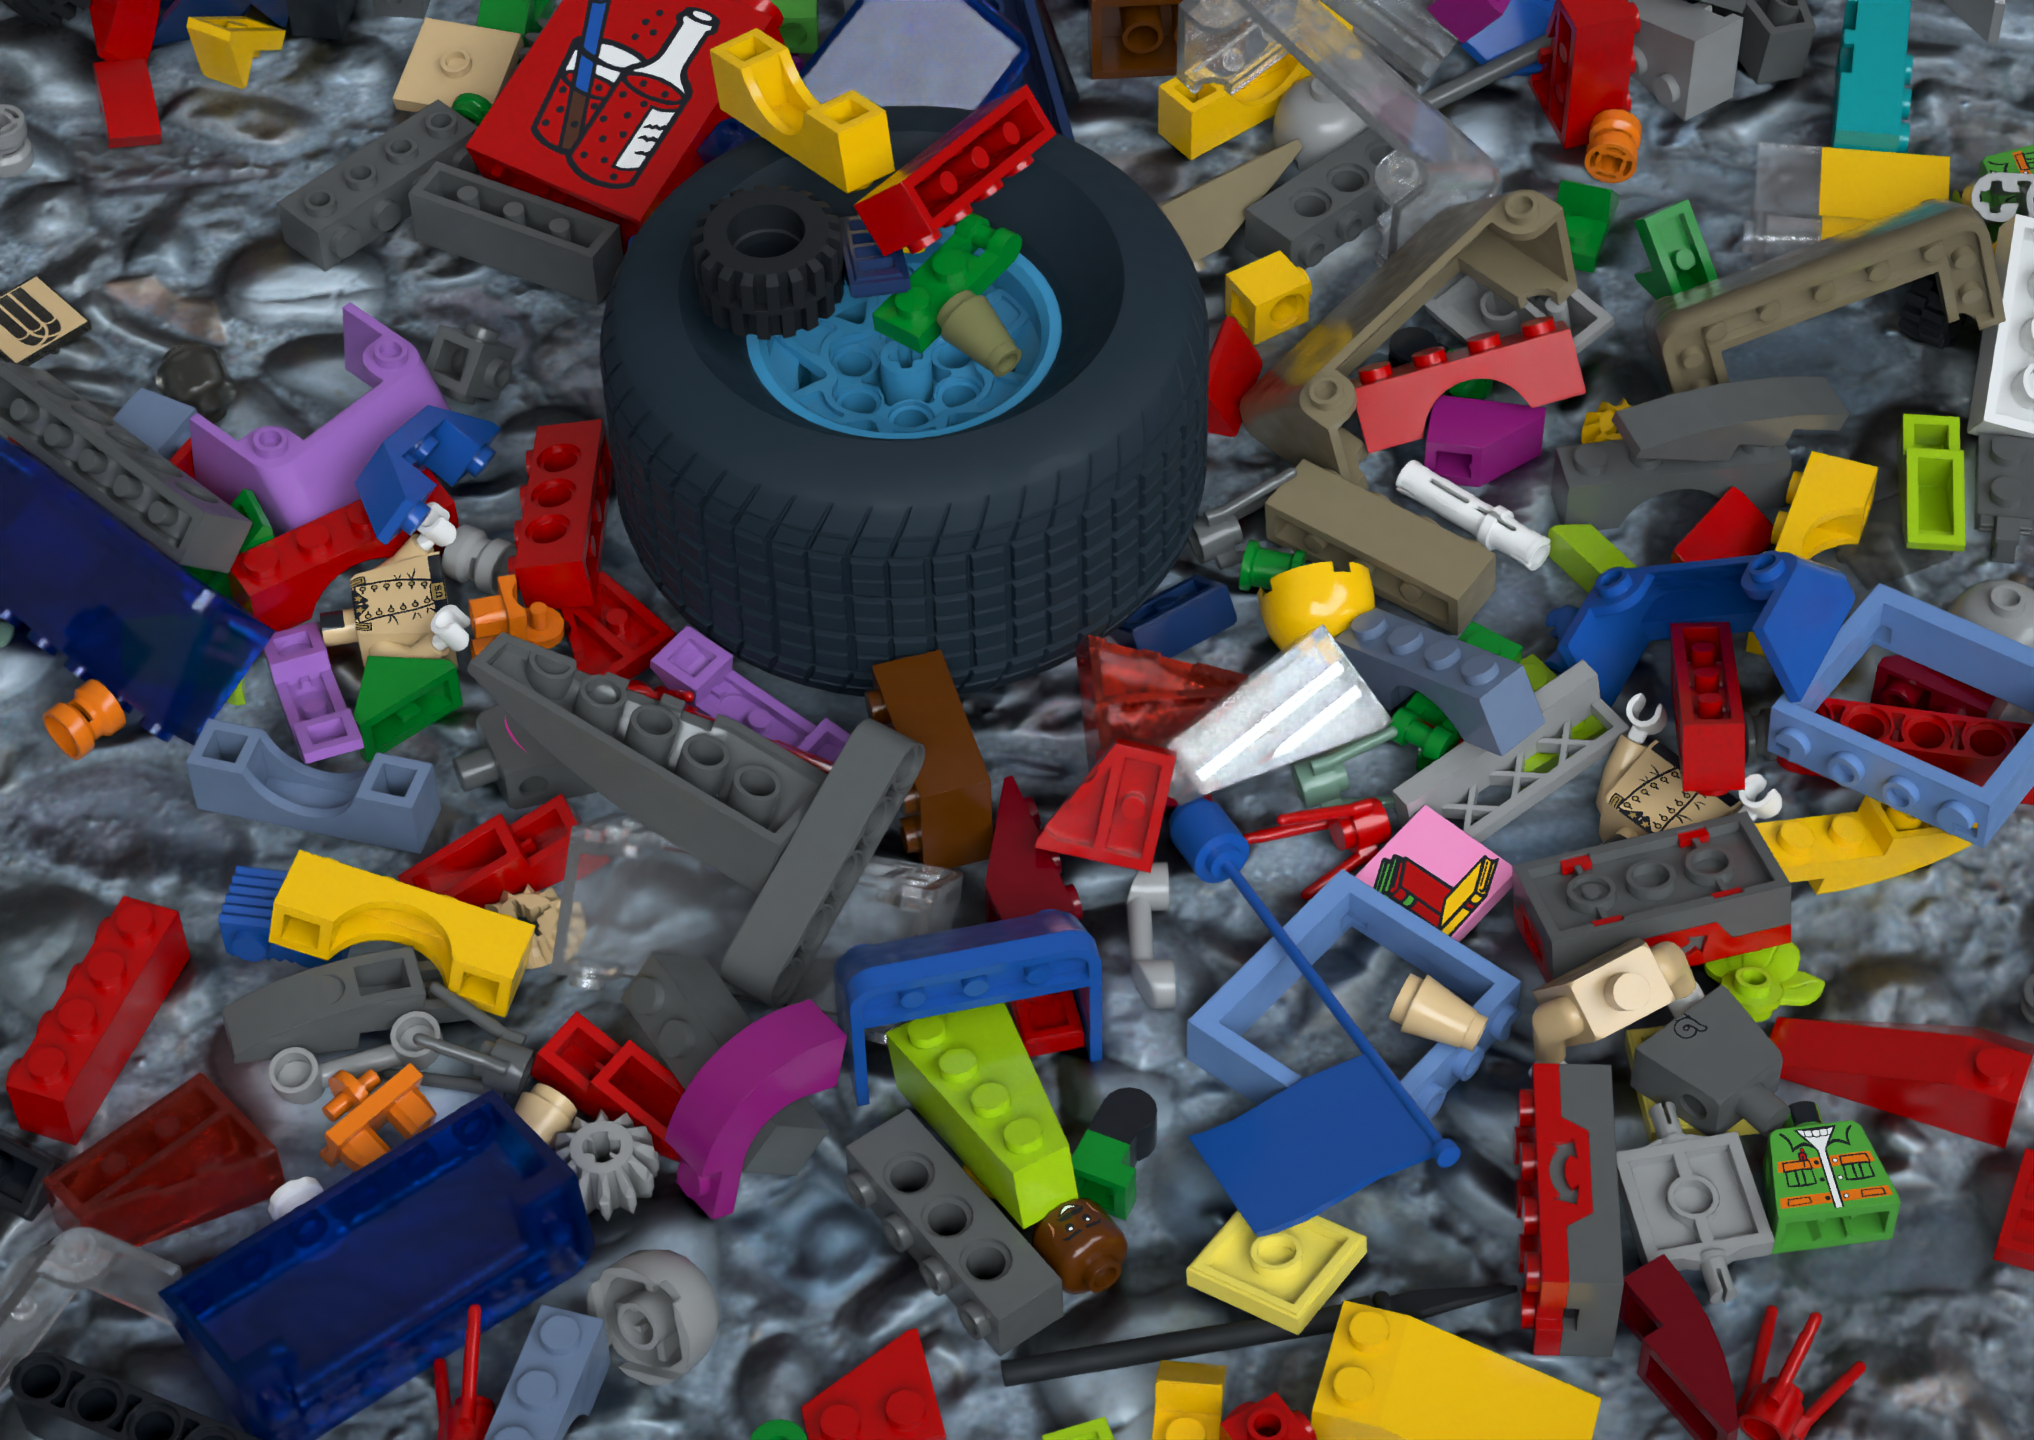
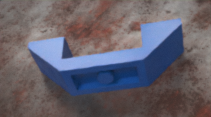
[355,405,501,545]

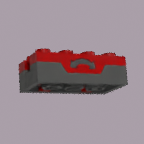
[1512,811,1791,983]
[1513,1063,1624,1357]

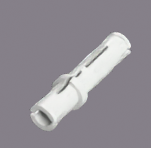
[1396,460,1551,571]

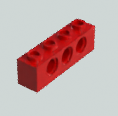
[508,419,614,609]
[1670,622,1745,796]

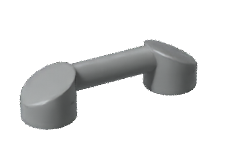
[1126,862,1176,1009]
[268,1011,443,1105]

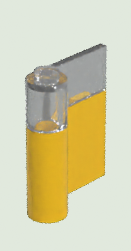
[1741,142,1950,264]

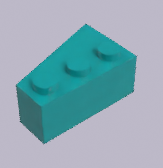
[1831,0,1913,153]

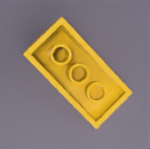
[1311,1300,1601,1440]

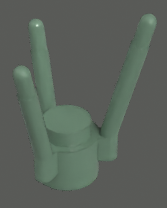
[1291,723,1398,809]

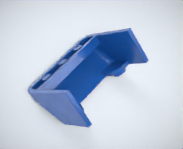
[1557,551,1855,708]
[834,909,1102,1107]

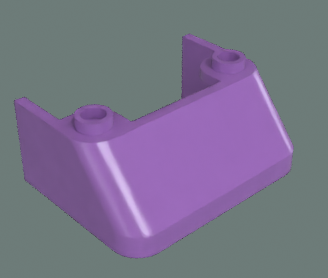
[189,302,451,538]

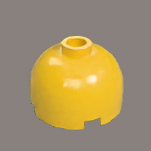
[1257,561,1375,666]

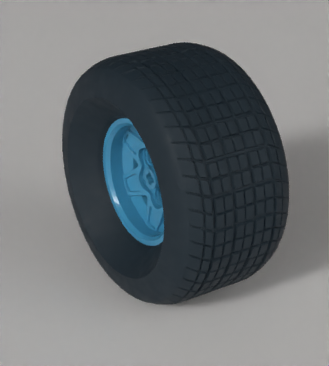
[599,106,1209,697]

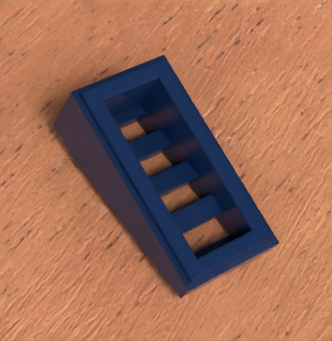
[839,215,911,299]

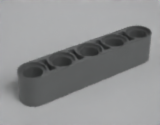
[721,718,925,1008]

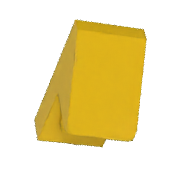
[186,16,286,89]
[1152,1360,1227,1440]

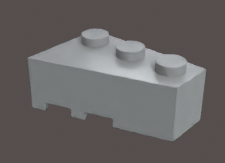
[1628,0,1744,121]

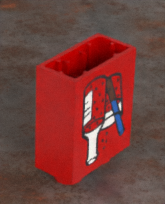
[465,0,786,256]

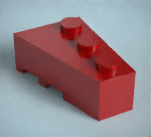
[1528,0,1641,149]

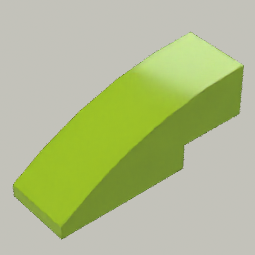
[1897,414,1966,552]

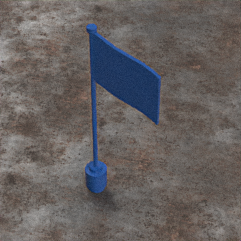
[1169,797,1461,1237]

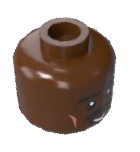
[1031,1198,1128,1295]

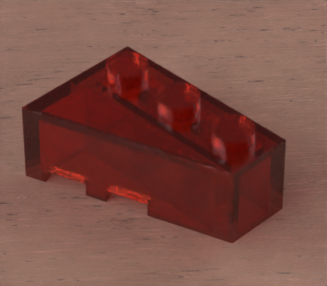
[1075,634,1277,763]
[42,1072,286,1263]

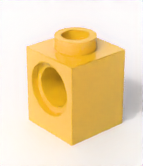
[1225,250,1312,345]

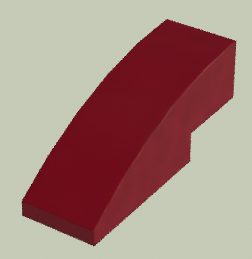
[1619,1254,1739,1440]

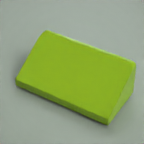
[1548,524,1637,594]

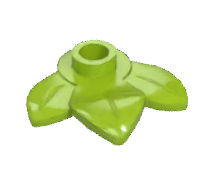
[1703,942,1825,1022]

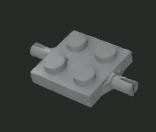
[1616,1102,1775,1304]

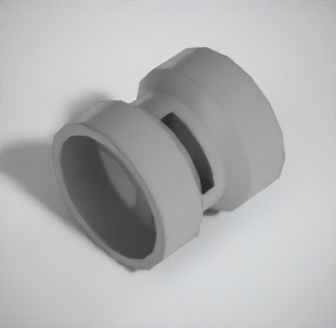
[0,104,34,178]
[442,524,517,596]

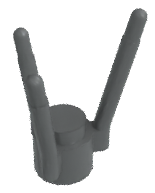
[1188,467,1297,570]
[382,982,536,1101]

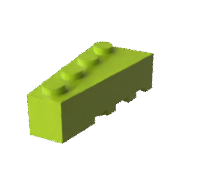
[885,1003,1078,1229]

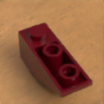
[985,775,1083,923]

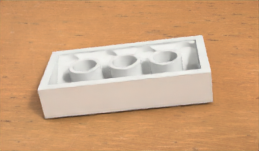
[1967,214,2034,438]

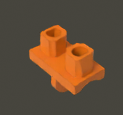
[468,574,564,659]
[319,1062,437,1181]

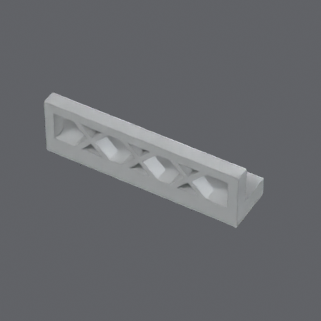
[1392,659,1631,843]

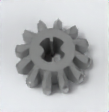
[549,1109,660,1222]

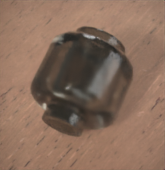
[155,342,237,424]

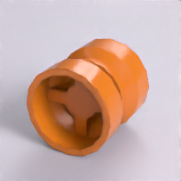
[1584,109,1642,184]
[42,679,126,760]

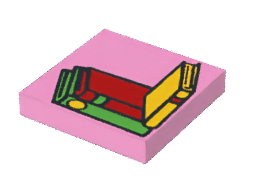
[1355,805,1513,942]

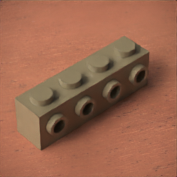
[1265,459,1496,636]

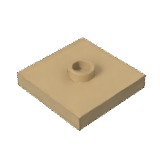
[392,17,524,121]

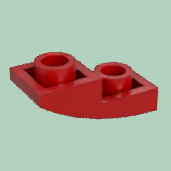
[93,58,162,148]

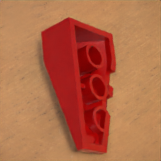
[1769,1017,2034,1149]

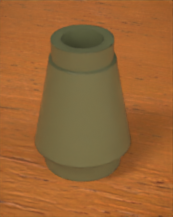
[937,290,1022,377]

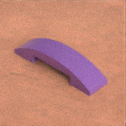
[259,622,364,764]
[650,625,851,762]

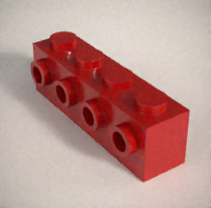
[853,84,1056,257]
[6,895,190,1146]

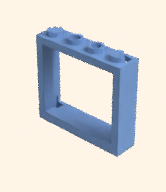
[1767,583,2034,849]
[1187,869,1522,1120]

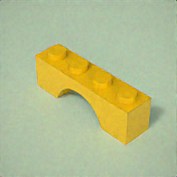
[1158,0,1353,160]
[709,28,895,194]
[1746,451,1879,656]
[268,850,536,1018]

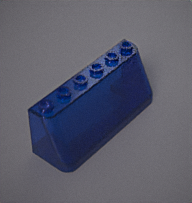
[0,435,276,746]
[158,1089,594,1440]

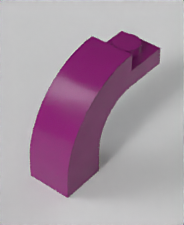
[665,999,847,1220]

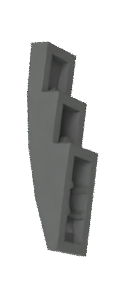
[1612,376,1850,462]

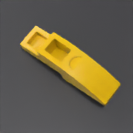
[1754,795,1978,895]

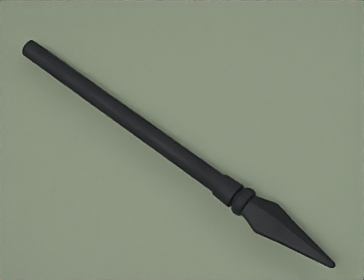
[1001,1285,1518,1387]

